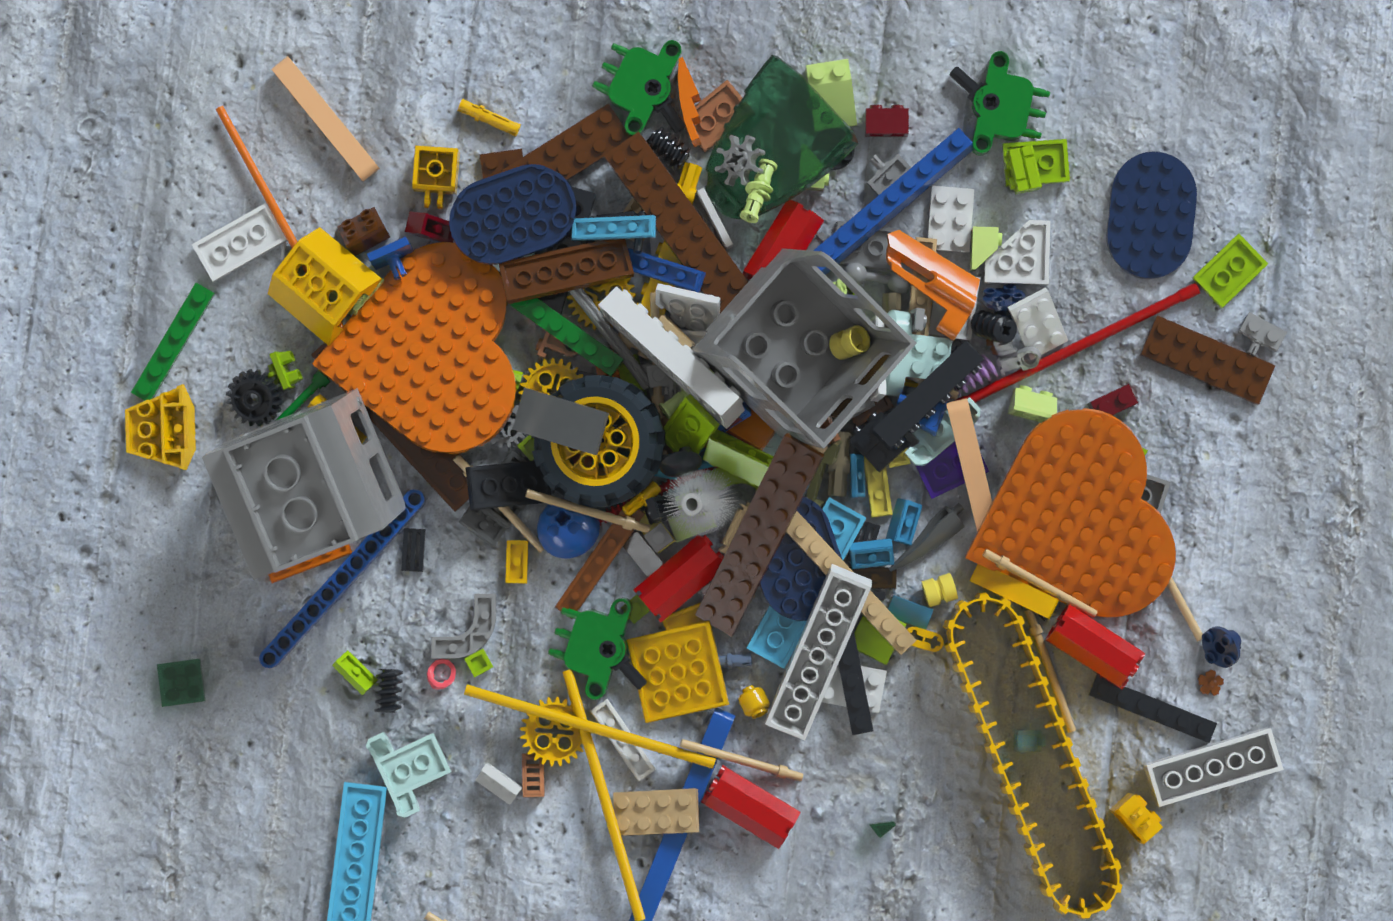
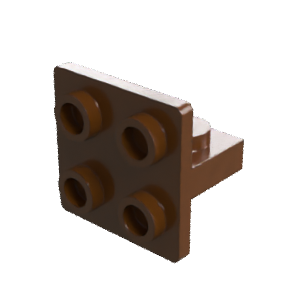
[337,207,390,256]

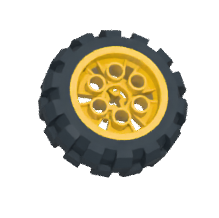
[531,375,666,507]

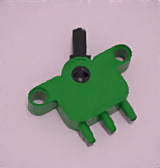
[592,40,686,137]
[949,51,1050,156]
[548,597,647,700]

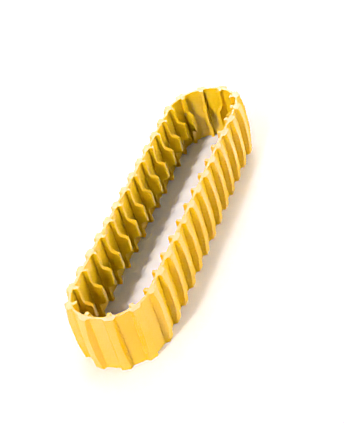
[943,592,1122,919]

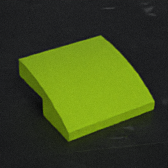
[854,616,906,665]

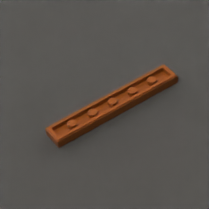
[555,501,645,619]

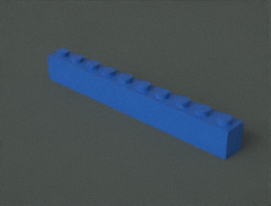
[813,128,973,275]

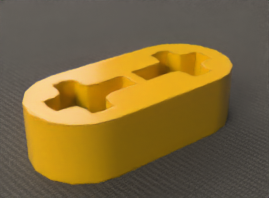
[907,627,944,652]

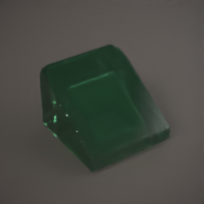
[869,820,896,838]

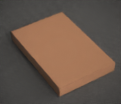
[680,80,754,153]

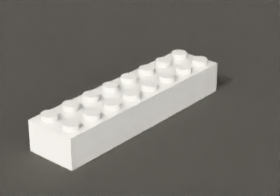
[598,286,745,429]
[765,564,872,740]

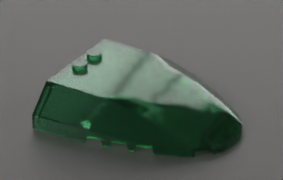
[705,55,859,219]

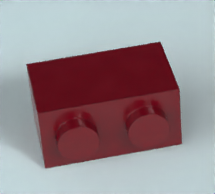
[865,105,909,137]
[1087,384,1138,416]

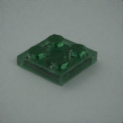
[157,659,206,707]

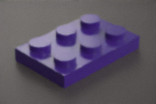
[915,441,990,499]

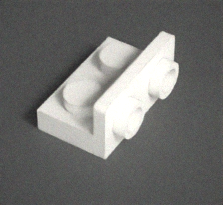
[476,763,522,804]

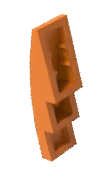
[678,57,702,147]

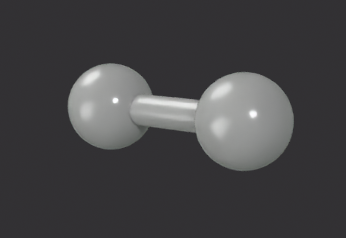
[844,262,911,294]

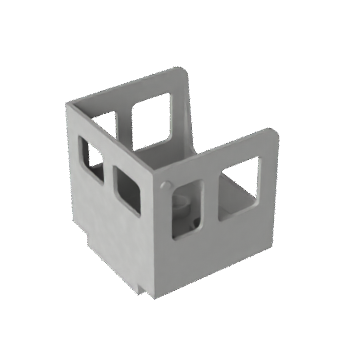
[693,249,917,449]
[202,388,405,580]

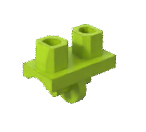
[267,351,303,390]

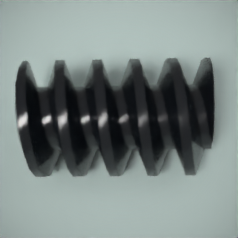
[646,127,691,172]
[971,310,1017,344]
[374,669,403,713]

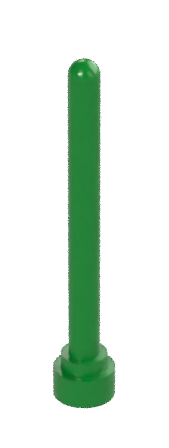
[275,370,331,421]

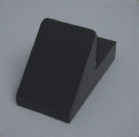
[643,495,681,525]

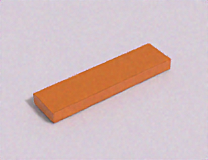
[268,544,352,583]

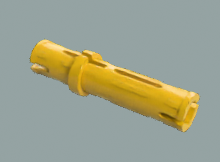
[457,99,521,137]

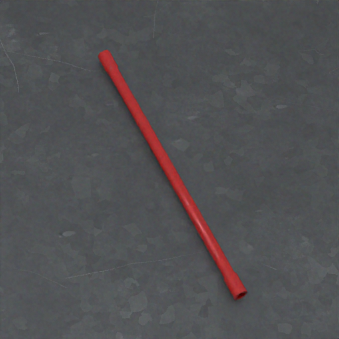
[952,282,1200,403]

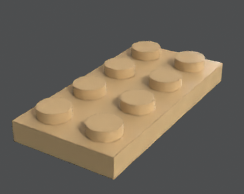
[613,788,699,836]

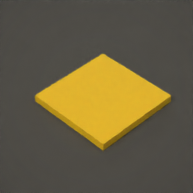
[626,621,729,723]

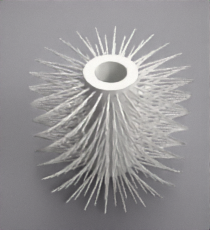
[663,468,739,537]

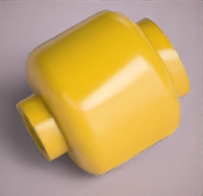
[738,685,770,719]

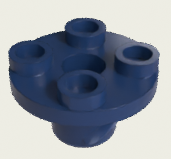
[983,284,1026,320]
[1202,626,1242,668]

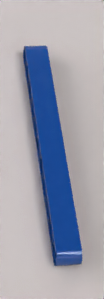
[259,489,426,668]
[629,708,736,921]

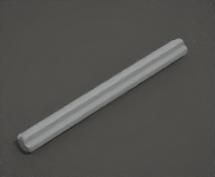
[569,288,649,390]

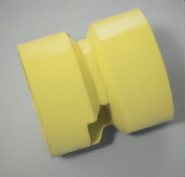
[829,325,870,360]
[921,573,958,608]

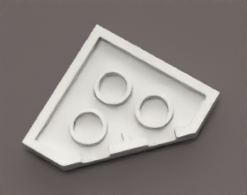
[984,220,1050,285]
[655,284,720,331]

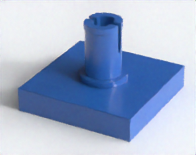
[367,237,414,280]

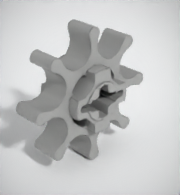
[715,135,765,186]

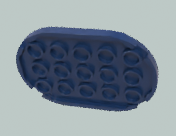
[1106,151,1197,279]
[449,164,576,265]
[760,497,842,621]

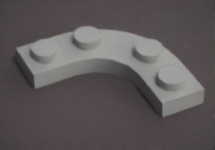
[431,594,496,659]

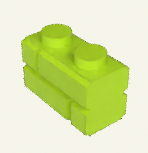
[1003,145,1042,195]

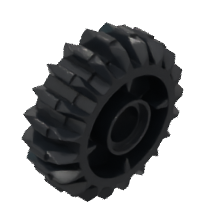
[226,369,284,426]

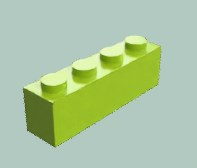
[703,430,774,486]

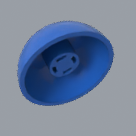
[537,497,600,559]

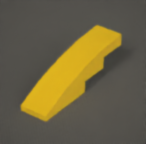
[969,564,1059,620]

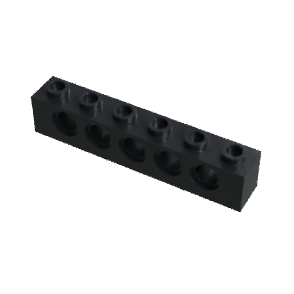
[538,186,596,315]

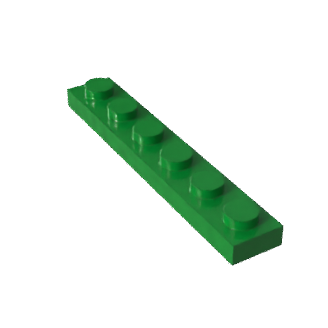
[131,283,215,401]
[507,298,624,377]

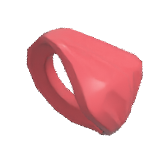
[427,659,456,690]

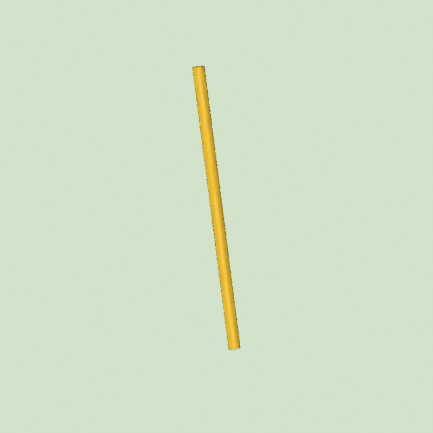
[562,669,645,921]
[464,684,716,769]

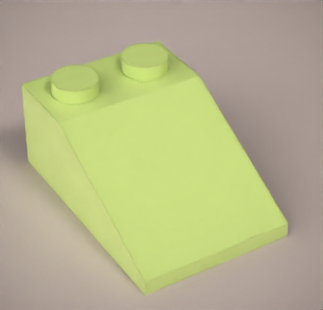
[805,59,857,132]
[1007,385,1057,423]

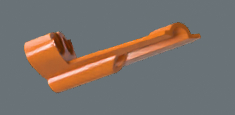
[886,230,980,341]

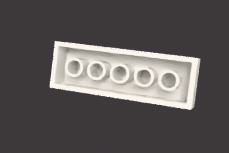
[1143,727,1284,807]

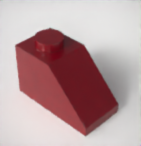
[405,211,453,243]

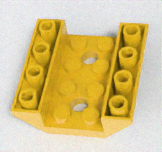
[268,227,382,346]

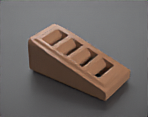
[522,753,545,797]

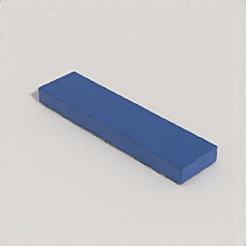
[628,248,706,293]

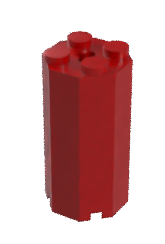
[742,198,824,281]
[633,535,724,623]
[1045,604,1145,690]
[701,765,801,849]

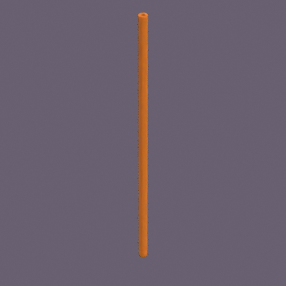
[216,106,344,328]

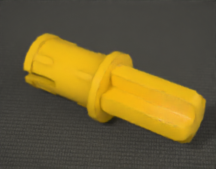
[622,481,661,516]

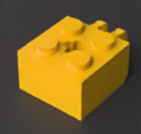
[412,145,460,209]
[1109,792,1163,844]

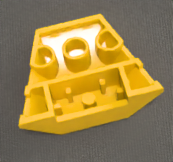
[125,384,196,470]

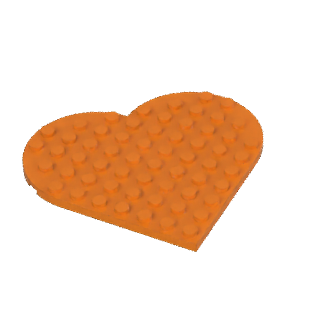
[312,242,516,454]
[965,408,1176,617]

